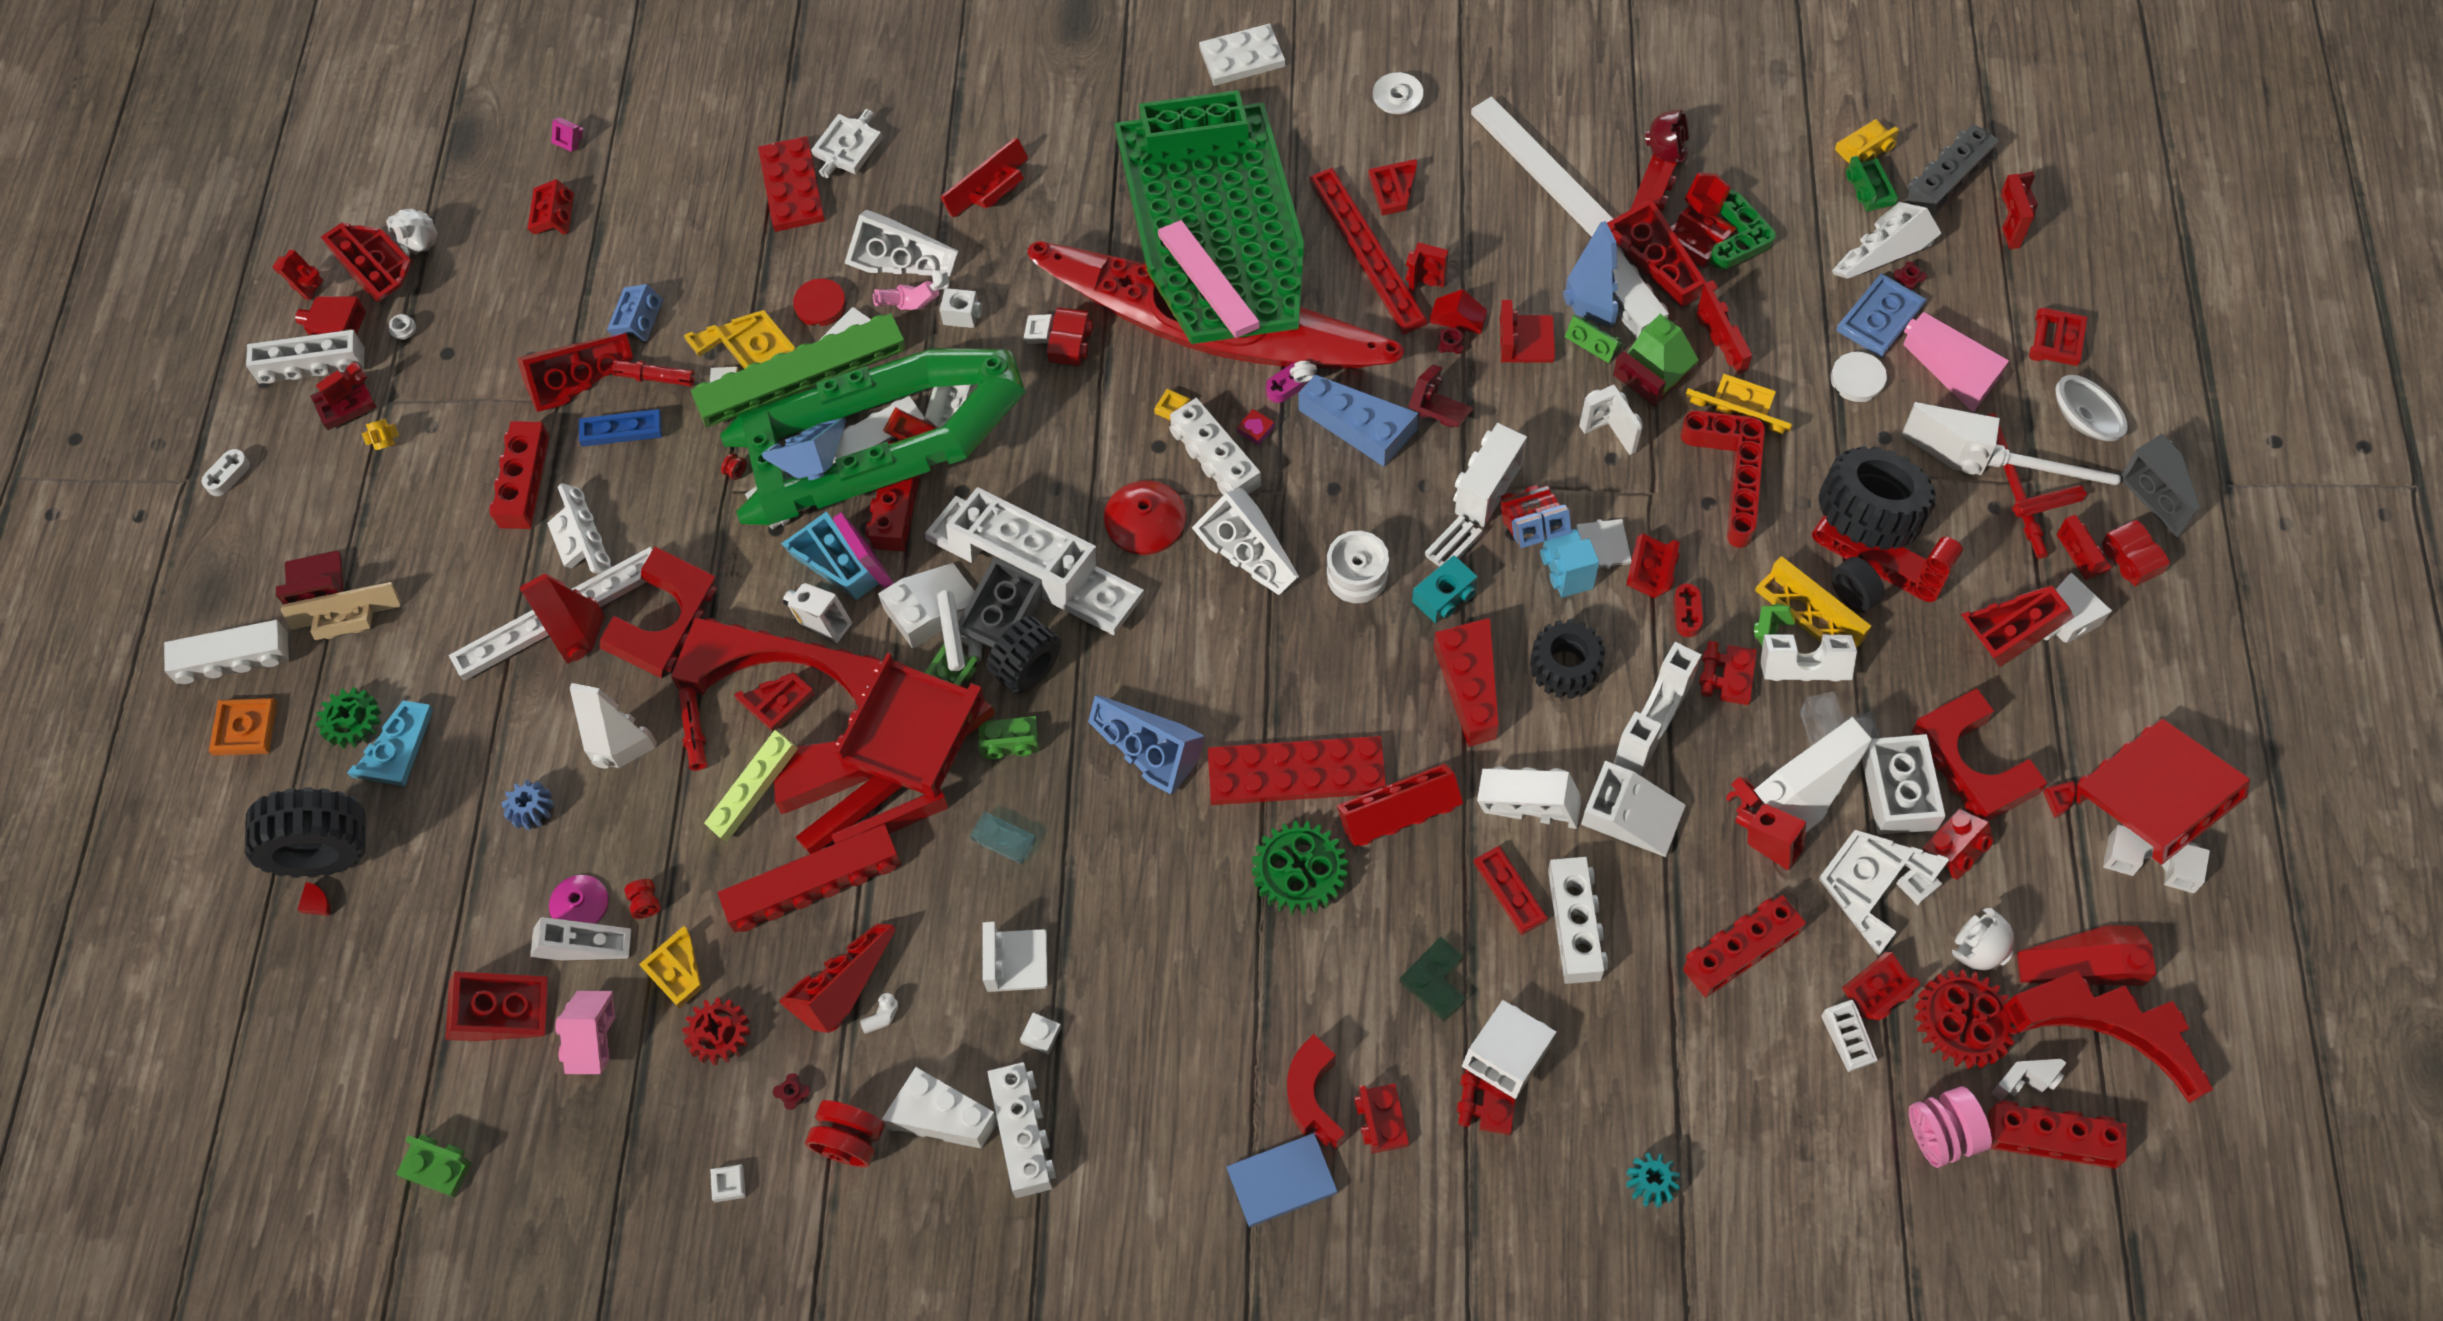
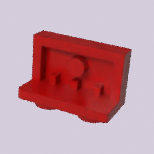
[1626,533,1680,598]
[1922,809,1994,880]
[1842,952,1921,1020]

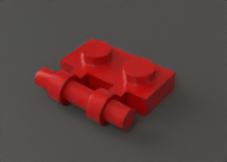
[1699,641,1757,705]
[1456,1069,1515,1135]

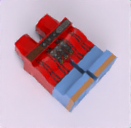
[1500,485,1572,548]

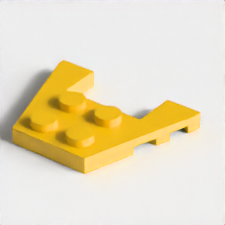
[684,310,796,369]

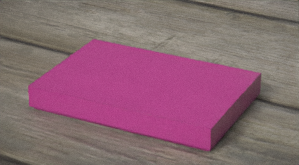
[833,512,894,589]

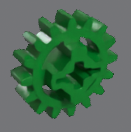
[316,687,382,749]

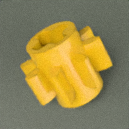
[362,419,399,450]

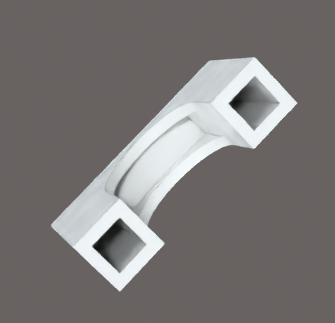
[1614,642,1702,776]

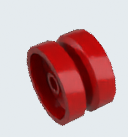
[804,1100,885,1168]

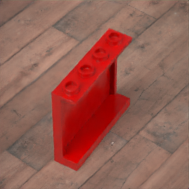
[835,653,985,798]
[2076,718,2250,865]

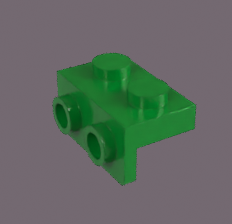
[1846,156,1898,212]

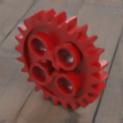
[1914,969,2018,1069]

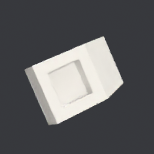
[1991,1059,2066,1101]

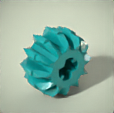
[1626,1152,1680,1208]

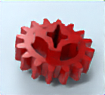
[682,997,751,1066]

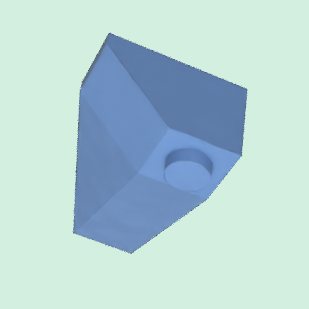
[1563,221,1618,327]
[762,417,846,480]
[1088,695,1205,794]

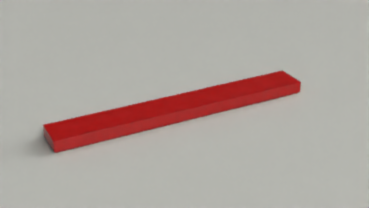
[1309,167,1427,335]
[795,700,996,854]

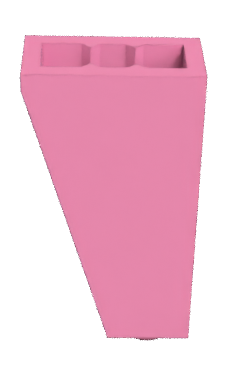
[1903,312,2009,412]

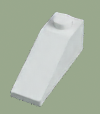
[530,917,631,960]

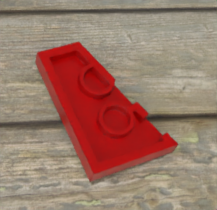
[1696,280,1752,374]

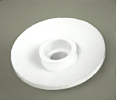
[1373,72,1423,114]

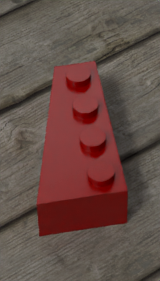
[1607,198,1706,308]
[1433,618,1498,747]

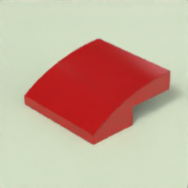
[1671,206,1737,267]

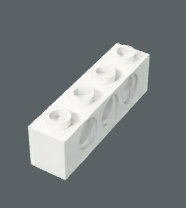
[1548,857,1608,984]

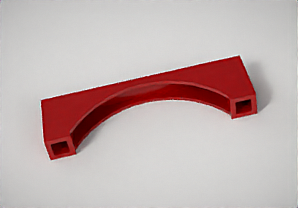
[671,618,906,707]

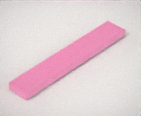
[1158,220,1259,338]

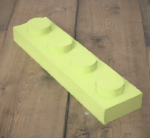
[704,730,798,842]

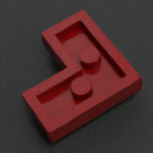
[2001,174,2035,250]

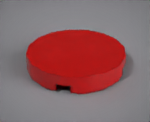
[793,278,846,326]

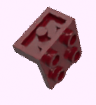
[1408,364,1474,428]
[276,551,344,604]

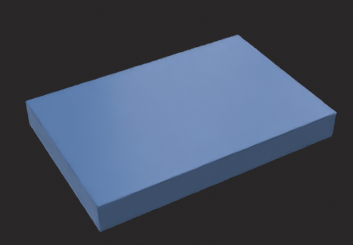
[1836,273,1927,358]
[1226,1133,1337,1228]

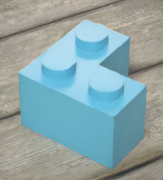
[1540,529,1599,598]

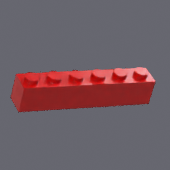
[717,824,901,933]

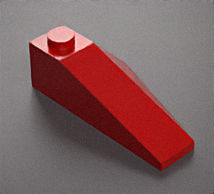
[517,333,633,412]

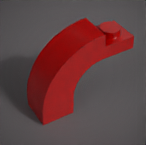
[1287,1034,1345,1150]

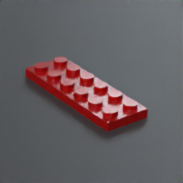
[1208,736,1386,805]

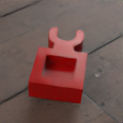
[315,362,367,406]

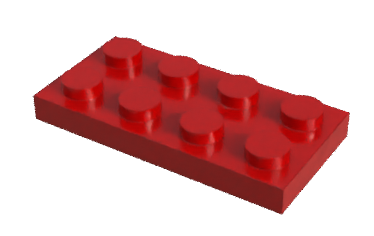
[758,136,825,232]

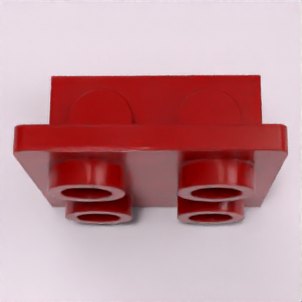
[1499,300,1555,363]

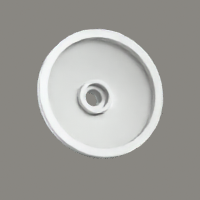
[2055,375,2128,441]

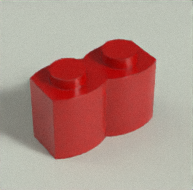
[1047,307,1093,366]
[2102,520,2170,586]

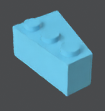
[781,511,879,600]

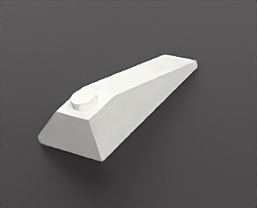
[1832,202,1941,279]
[845,210,959,276]
[1192,487,1299,595]

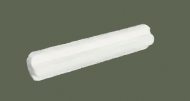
[937,590,965,671]

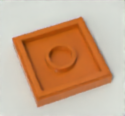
[209,698,278,756]

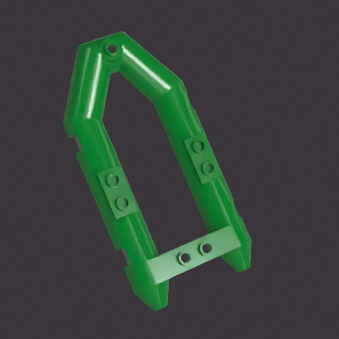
[720,348,1026,525]

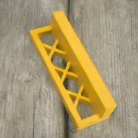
[1755,556,1872,648]

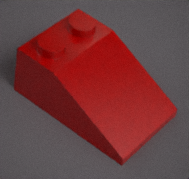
[445,971,548,1041]

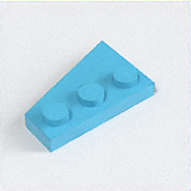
[347,700,433,787]

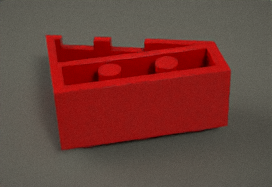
[1961,585,2074,667]

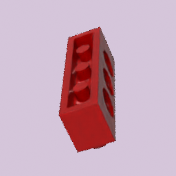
[489,421,550,529]

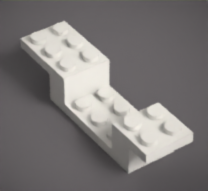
[925,487,1144,635]

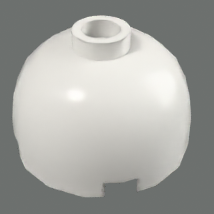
[1952,908,2014,970]

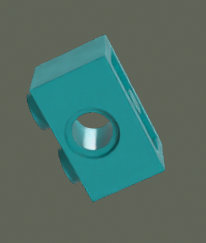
[1412,555,1478,624]

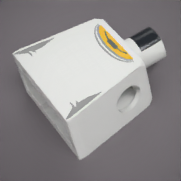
[783,583,852,644]

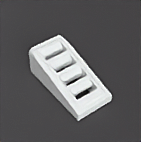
[1821,1000,1878,1072]

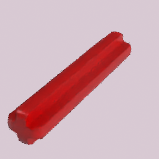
[2012,485,2087,518]

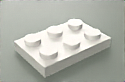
[1199,23,1285,86]

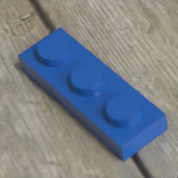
[579,409,662,447]

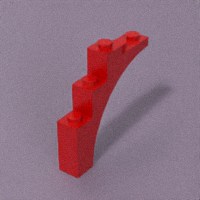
[2004,970,2213,1103]

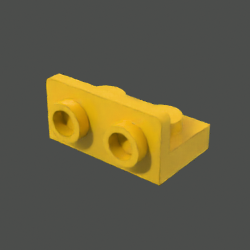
[1835,119,1899,163]

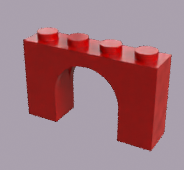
[600,546,717,679]
[1912,688,2047,822]

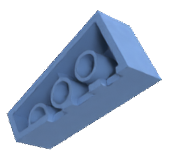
[1298,375,1418,467]

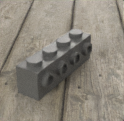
[1906,124,1999,217]

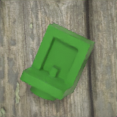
[1754,604,1796,647]

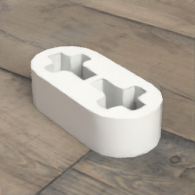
[201,449,250,496]

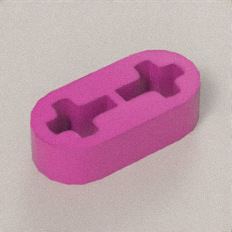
[1266,363,1309,403]

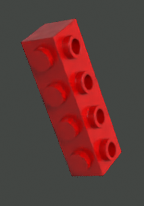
[865,441,920,552]
[1337,763,1463,846]
[1683,895,1806,999]
[1988,1101,2126,1169]

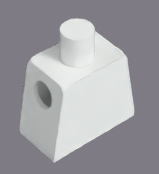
[2043,573,2112,643]

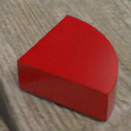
[2043,781,2076,818]
[297,882,331,916]

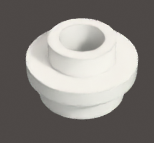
[389,314,416,340]
[1290,361,1317,383]

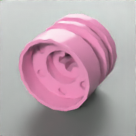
[1908,1086,1992,1168]

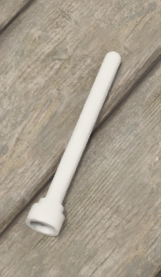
[1987,444,2121,485]

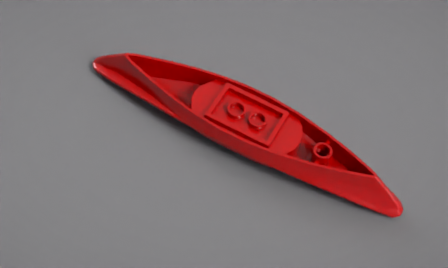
[1027,241,1404,369]

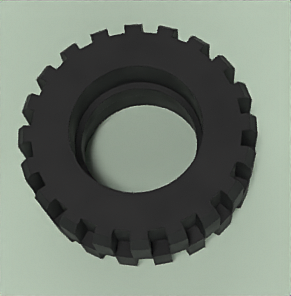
[1819,446,1936,550]
[245,787,366,878]

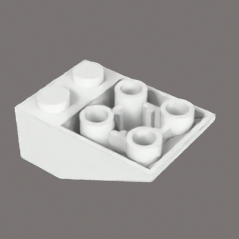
[1581,761,1685,857]

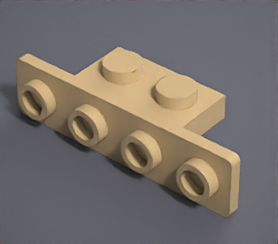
[281,582,401,640]

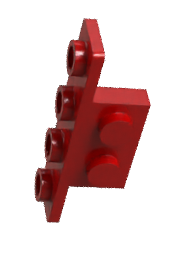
[941,138,1028,217]
[1630,154,1677,211]

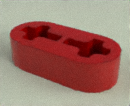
[1673,583,1703,638]

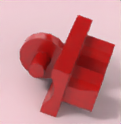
[272,249,324,300]

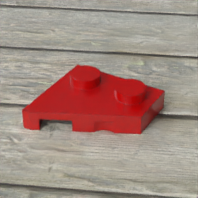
[1368,159,1417,216]
[734,672,815,732]

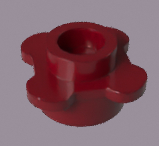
[1894,261,1927,289]
[1437,328,1465,354]
[773,1073,810,1110]

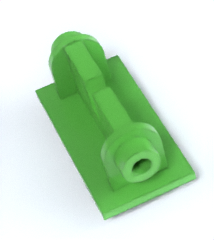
[1564,315,1623,363]

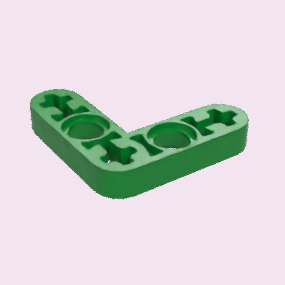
[1709,189,1776,270]

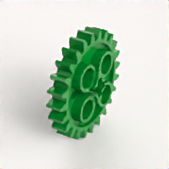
[1251,820,1348,916]

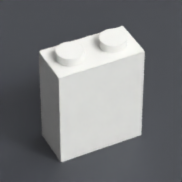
[1462,1000,1556,1099]

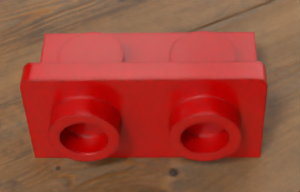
[527,179,574,235]
[1405,242,1448,293]
[2056,514,2111,580]
[1354,1083,1409,1154]

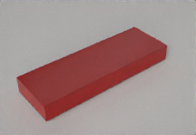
[1474,845,1548,936]

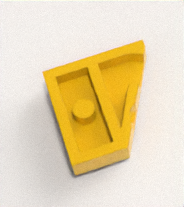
[639,926,703,1009]

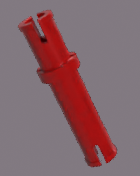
[612,359,695,387]
[678,687,707,771]

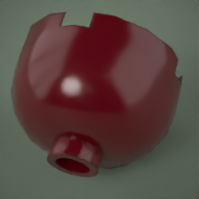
[1645,110,1689,163]

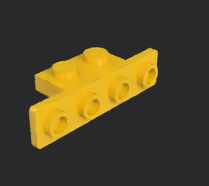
[1686,374,1793,434]

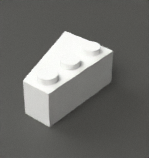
[1477,766,1582,829]
[882,1067,998,1149]

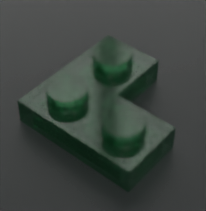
[1399,936,1466,1022]

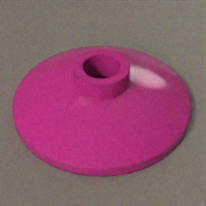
[549,875,609,924]

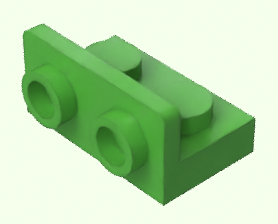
[978,716,1039,760]
[396,1134,472,1198]

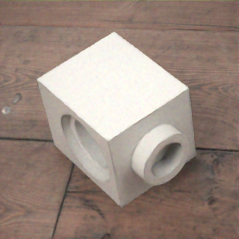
[940,288,982,328]

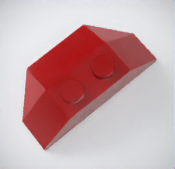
[321,222,412,301]

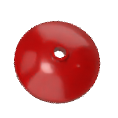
[1104,480,1186,555]

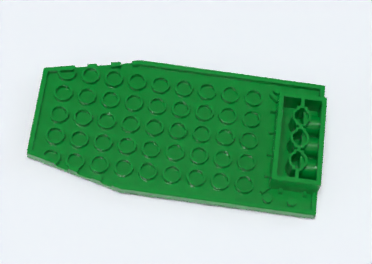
[1114,90,1304,344]

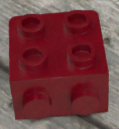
[1613,351,1687,406]

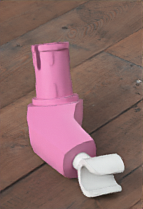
[873,271,949,310]

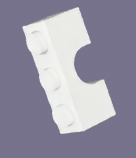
[1760,634,1857,681]
[2103,825,2210,893]

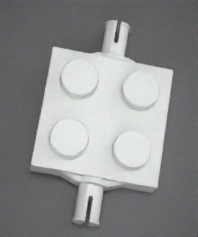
[811,109,882,178]

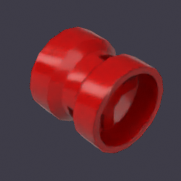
[624,879,661,919]

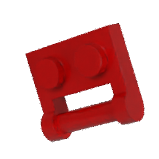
[2029,308,2088,366]

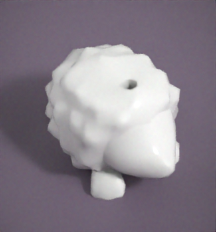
[386,209,438,257]

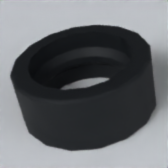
[1831,557,1885,613]

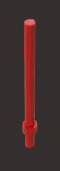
[1986,413,2048,559]

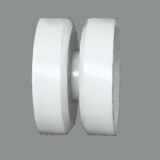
[1327,531,1389,603]

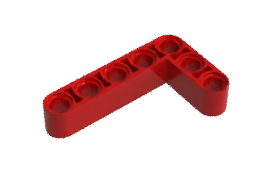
[1680,411,1765,548]
[1811,516,1963,603]

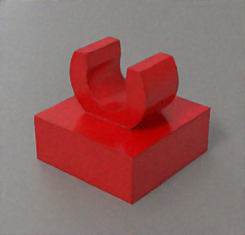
[1725,776,1764,813]

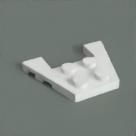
[1819,830,1949,955]

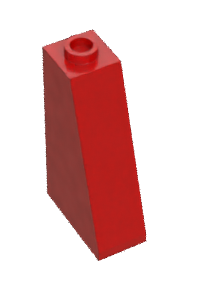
[774,741,874,814]

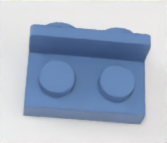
[607,284,663,342]

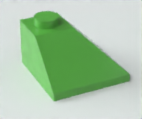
[1628,313,1699,395]

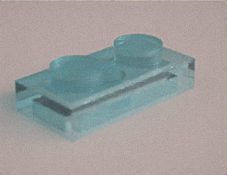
[970,811,1036,864]

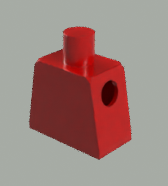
[295,296,366,336]
[1735,804,1807,871]

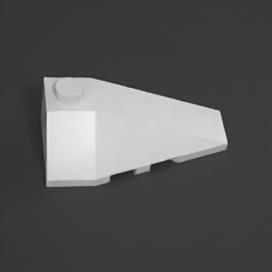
[570,683,657,769]
[1754,717,1873,833]

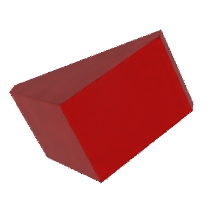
[1429,289,1487,334]

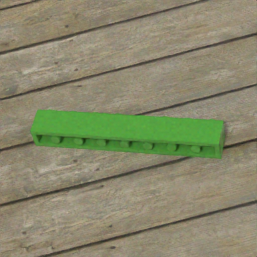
[691,313,905,428]

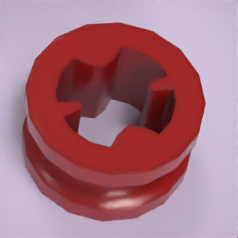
[721,453,747,480]

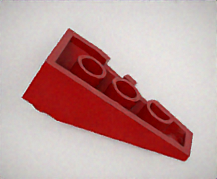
[519,573,605,664]
[779,923,896,1033]
[2017,925,2156,986]

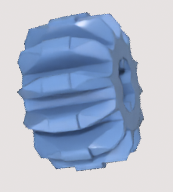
[501,779,554,831]

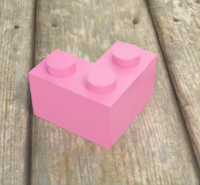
[555,991,615,1074]

